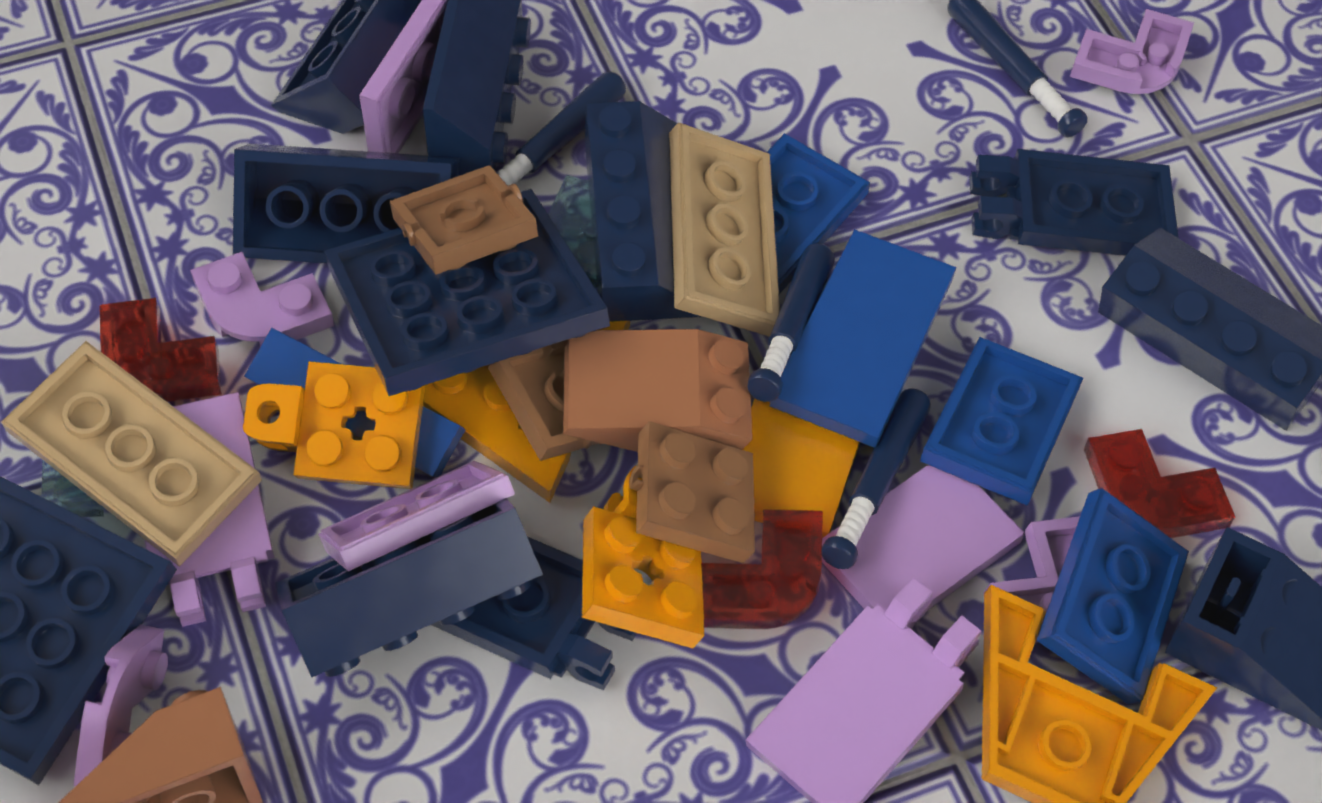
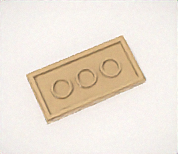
[669,122,780,336]
[1,341,262,567]

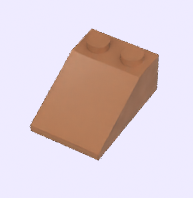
[563,329,752,452]
[58,687,263,803]

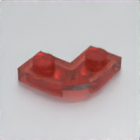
[99,298,222,402]
[1083,429,1235,538]
[701,509,823,629]

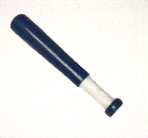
[947,0,1088,138]
[497,71,626,186]
[747,243,835,402]
[821,388,931,570]

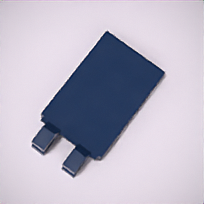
[969,149,1179,256]
[431,536,637,691]

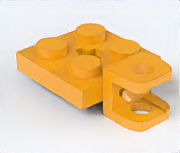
[243,361,425,489]
[582,466,704,649]

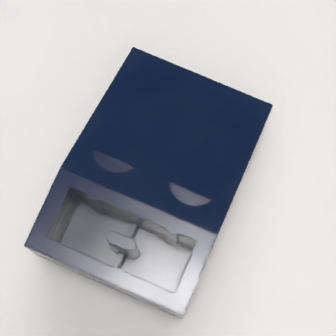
[1164,527,1322,731]

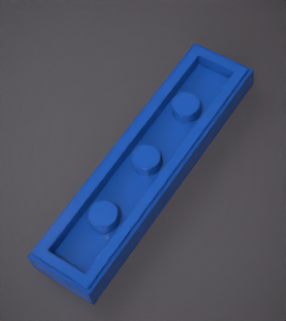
[244,328,465,478]

